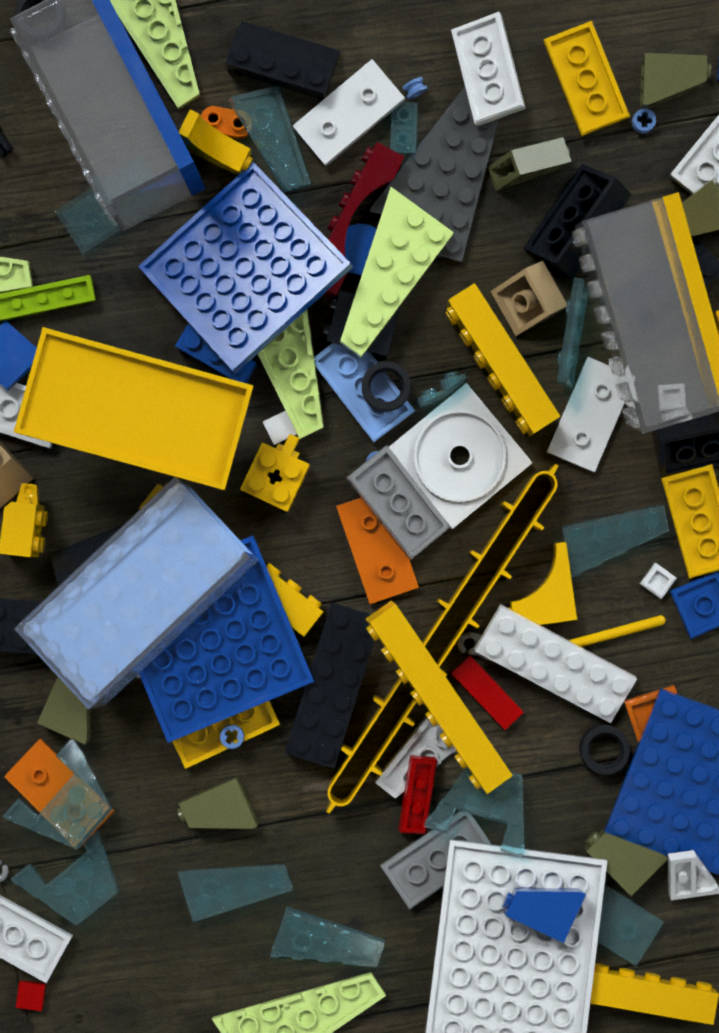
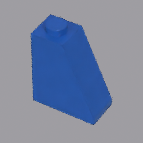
[502,888,586,943]

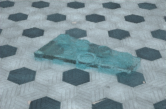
[177,864,293,922]

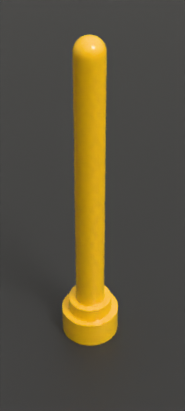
[568,615,666,647]

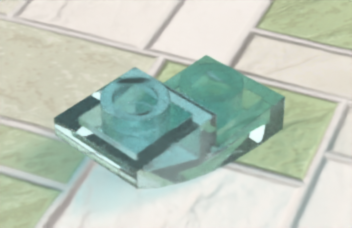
[390,102,418,154]
[417,371,466,409]

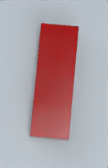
[451,655,524,730]
[398,755,437,834]

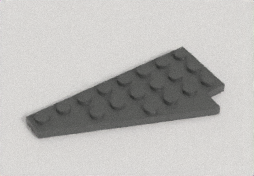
[370,87,499,263]

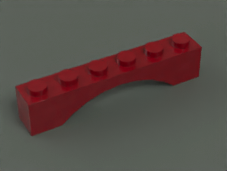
[324,142,404,298]

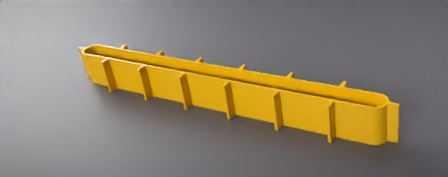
[326,464,559,813]

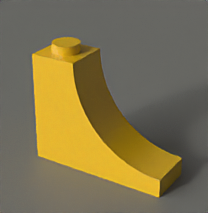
[179,110,254,175]
[508,542,577,625]

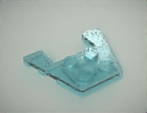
[3,739,112,849]
[425,767,525,858]
[11,830,119,926]

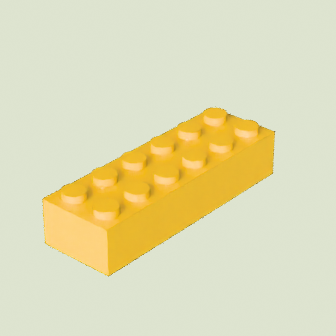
[445,283,561,437]

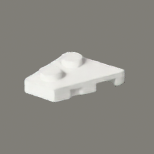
[668,850,719,900]

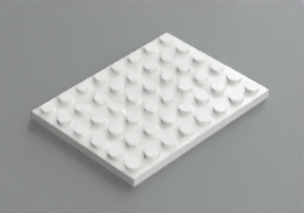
[425,839,607,1033]

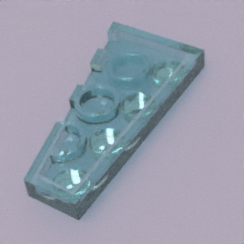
[228,86,311,192]
[561,504,669,578]
[270,906,385,967]

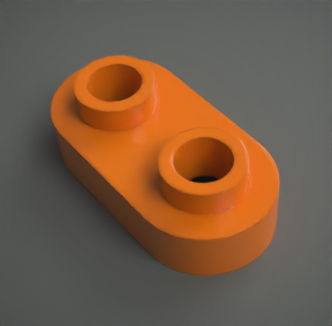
[201,106,252,139]

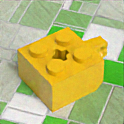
[240,434,310,513]
[0,483,48,557]

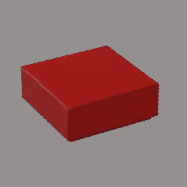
[16,980,46,1011]

